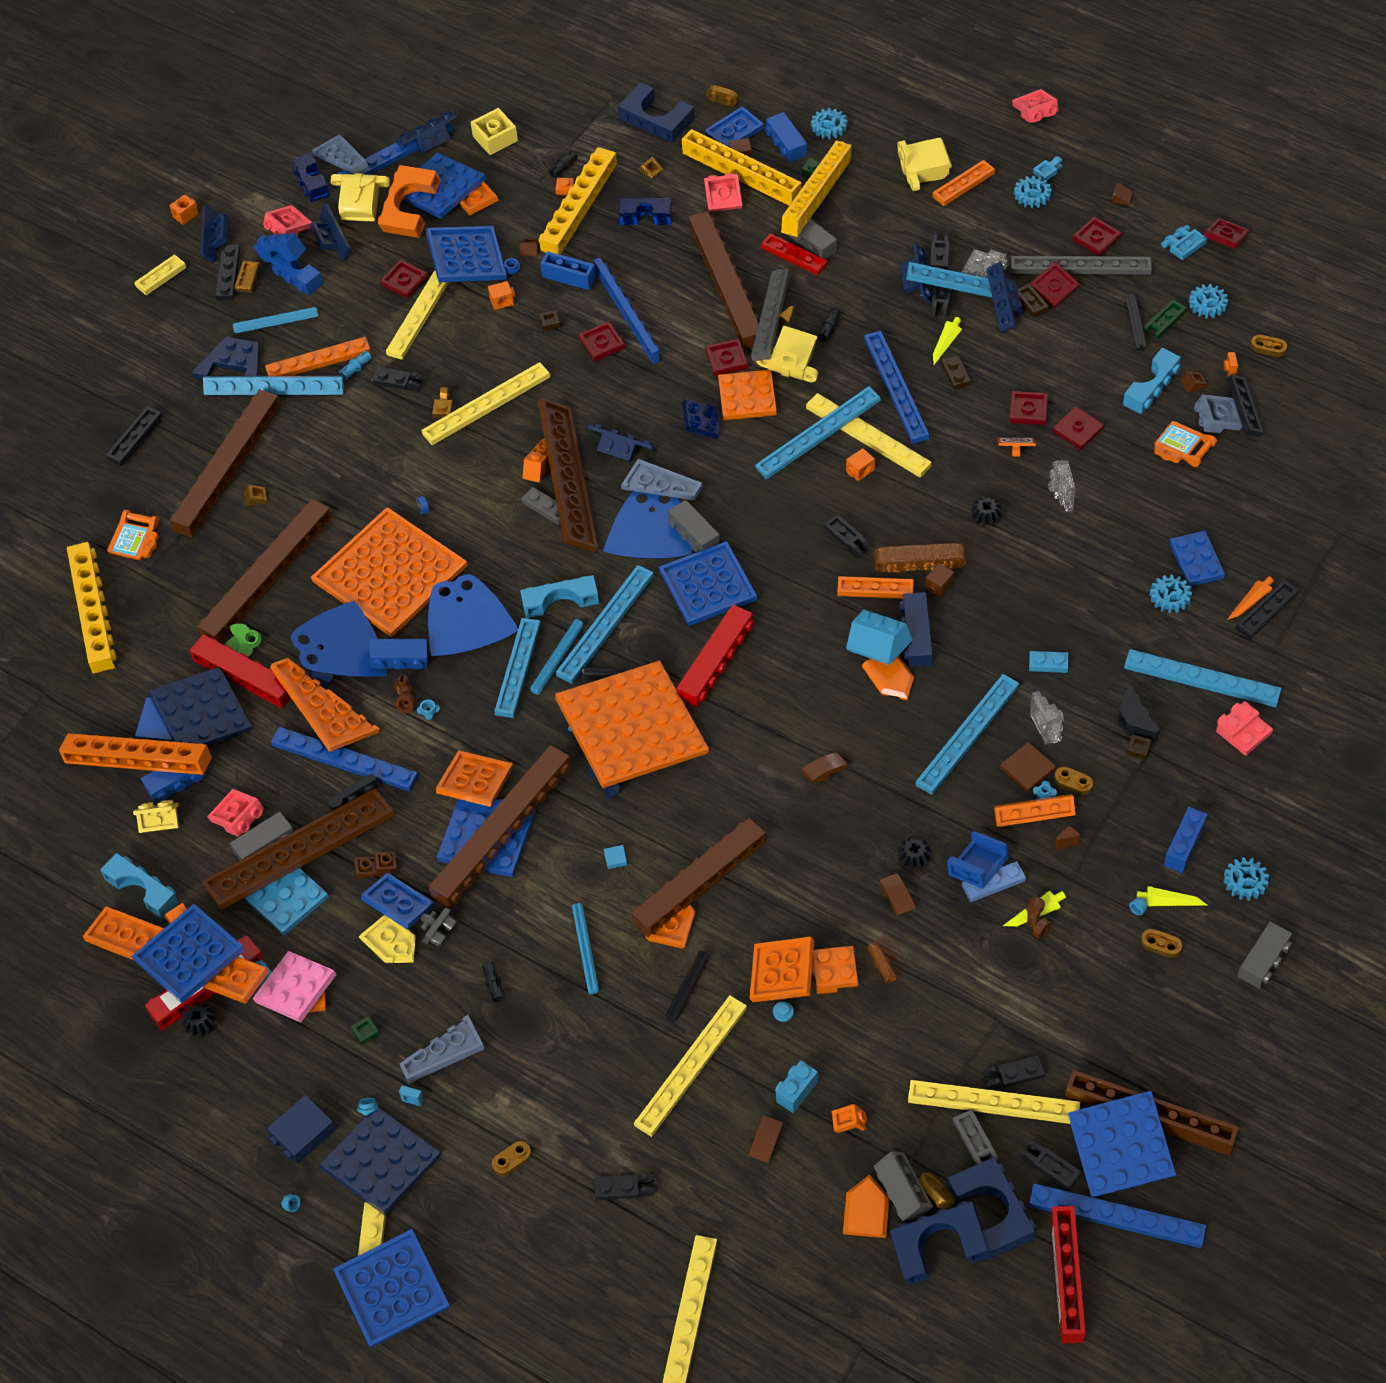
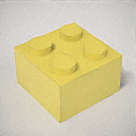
[471,108,518,155]

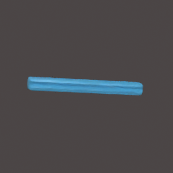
[233,307,318,333]
[530,619,584,695]
[572,903,599,994]

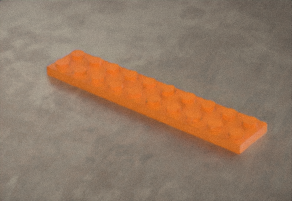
[83,906,268,1004]

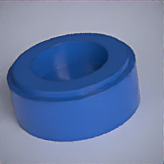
[416,496,429,515]

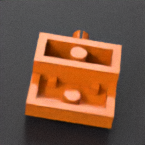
[812,946,858,994]

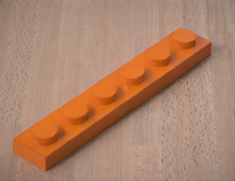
[265,336,371,376]

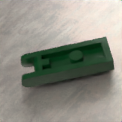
[1143,299,1187,339]

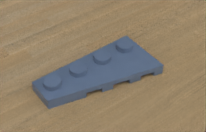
[312,135,368,174]
[621,459,703,501]
[399,1015,484,1084]

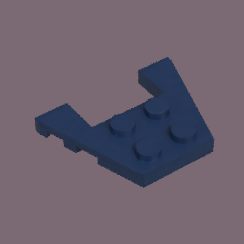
[192,337,259,379]

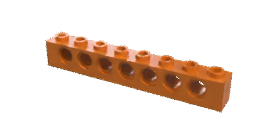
[59,733,212,775]

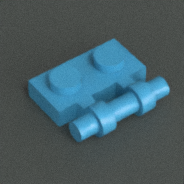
[1161,225,1207,261]

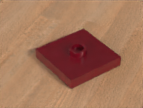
[1072,217,1121,256]
[1204,218,1250,249]
[380,259,428,299]
[1030,262,1080,308]
[578,321,625,361]
[705,339,748,376]
[1009,391,1048,425]
[1052,406,1104,450]

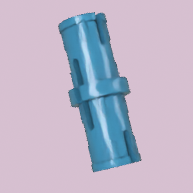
[339,350,372,380]

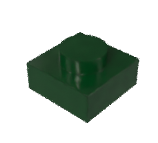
[801,158,821,176]
[351,1016,380,1045]

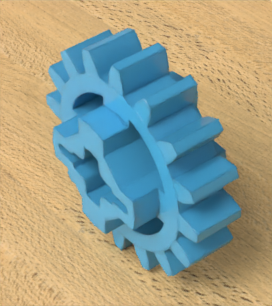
[811,108,847,139]
[1014,176,1051,208]
[1189,284,1228,318]
[1150,575,1192,613]
[1224,857,1269,901]

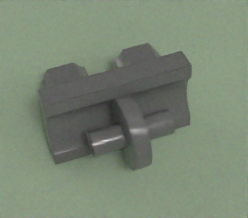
[421,907,457,946]

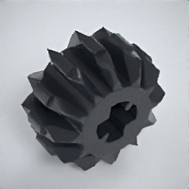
[971,495,1002,527]
[898,836,932,870]
[180,1002,216,1037]

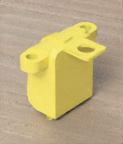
[897,138,952,191]
[331,173,390,222]
[756,326,818,382]

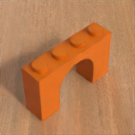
[378,165,441,238]

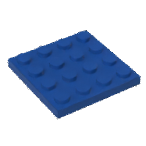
[402,152,486,219]
[426,226,506,282]
[659,541,757,626]
[437,799,536,877]
[131,904,245,1003]
[1068,1091,1176,1198]
[333,1229,450,1348]

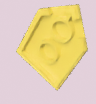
[359,915,416,963]

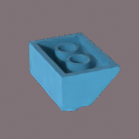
[846,610,913,665]

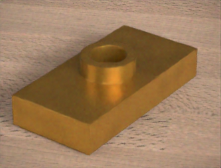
[234,261,260,293]

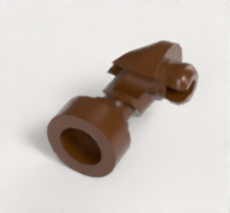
[393,675,416,713]
[1026,896,1051,940]

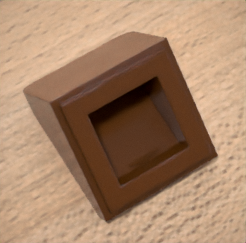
[1112,183,1133,206]
[520,238,539,256]
[1181,371,1208,393]
[1055,826,1080,850]

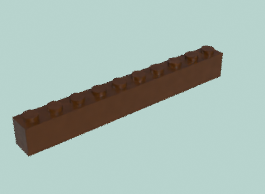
[689,211,759,350]
[170,389,281,538]
[197,499,332,643]
[428,745,571,908]

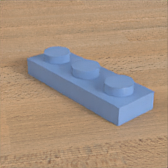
[962,861,1026,902]

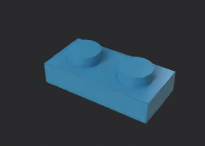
[1029,651,1068,673]

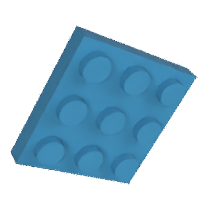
[244,868,329,936]

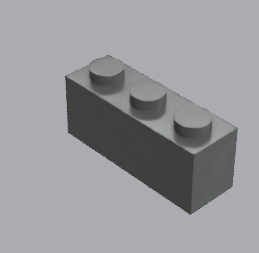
[787,218,837,259]
[668,500,719,552]
[230,812,294,861]
[1238,922,1292,989]
[874,1151,933,1222]

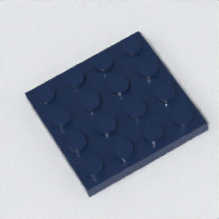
[149,667,252,745]
[320,1108,441,1216]

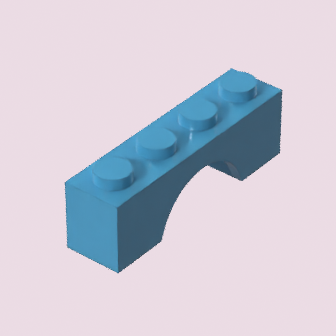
[1123,348,1181,414]
[520,575,599,619]
[100,853,178,920]

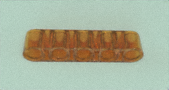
[873,543,966,572]

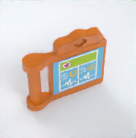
[1154,421,1217,467]
[107,509,159,560]

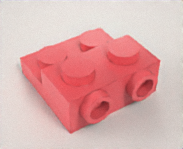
[1012,89,1059,123]
[704,173,742,212]
[263,205,312,237]
[1216,701,1273,756]
[207,789,264,837]

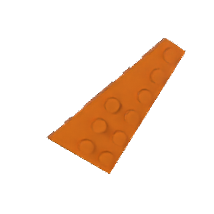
[270,658,380,752]

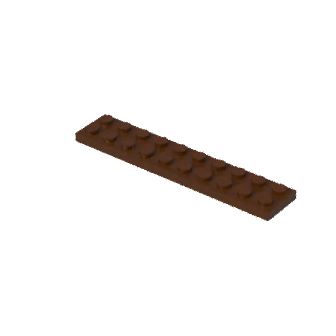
[538,398,598,552]
[202,788,395,910]

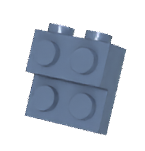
[1194,394,1243,433]

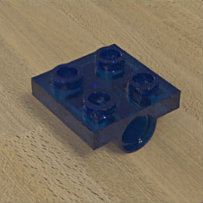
[682,399,720,439]

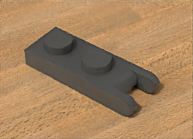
[521,487,560,525]
[953,1110,998,1165]

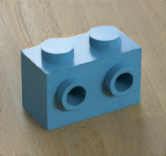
[775,1060,818,1114]

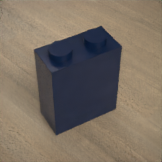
[267,1095,336,1164]

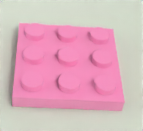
[253,951,337,1022]

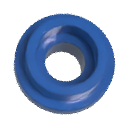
[504,258,520,274]

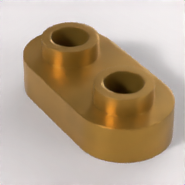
[706,85,739,107]
[1251,335,1287,357]
[1054,767,1093,795]
[1141,929,1182,958]
[492,1141,531,1177]
[918,1172,955,1209]

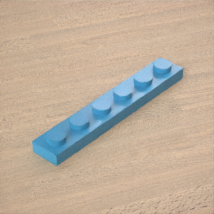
[906,262,992,297]
[495,618,541,718]

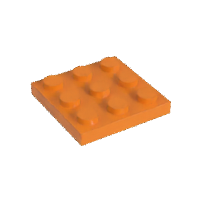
[718,370,777,420]
[436,750,513,807]
[750,937,814,1002]

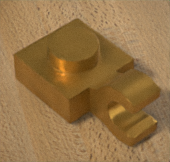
[432,387,453,418]

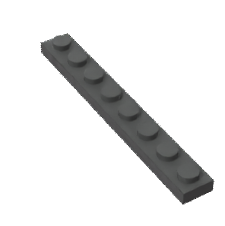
[1011,256,1152,275]
[751,269,790,361]

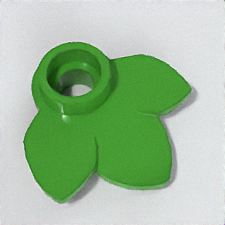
[224,624,262,657]

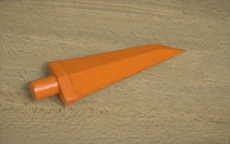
[1227,576,1274,620]

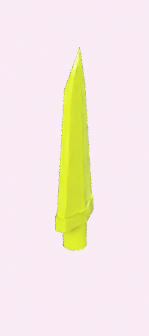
[933,317,962,365]
[1136,886,1207,907]
[1003,891,1066,927]

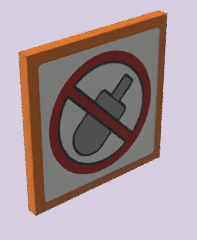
[997,438,1036,456]

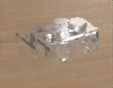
[961,249,1008,278]
[1049,460,1075,512]
[1030,691,1064,745]

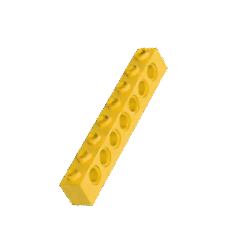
[682,129,801,206]
[781,141,852,237]
[539,147,617,255]
[67,542,117,674]

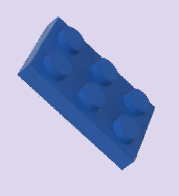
[704,106,764,147]
[1169,531,1225,586]
[361,873,434,930]

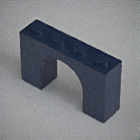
[618,82,695,143]
[947,1157,1036,1260]
[890,1202,992,1285]

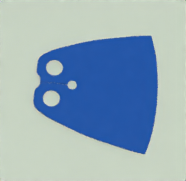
[603,491,692,558]
[428,574,518,656]
[291,601,387,677]

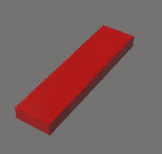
[761,233,827,275]

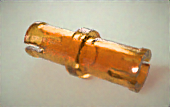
[867,942,897,983]

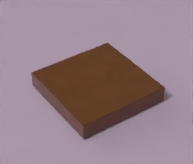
[1000,742,1056,793]

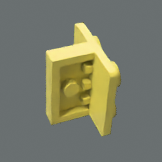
[133,800,179,833]

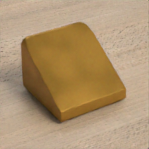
[638,156,663,179]
[780,306,794,328]
[244,485,267,506]

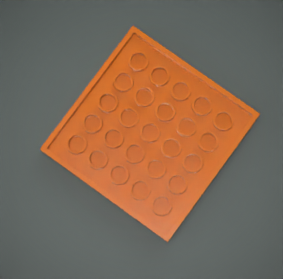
[311,507,468,637]
[555,661,709,788]

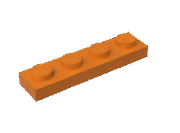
[933,160,995,206]
[837,576,913,599]
[994,794,1076,827]

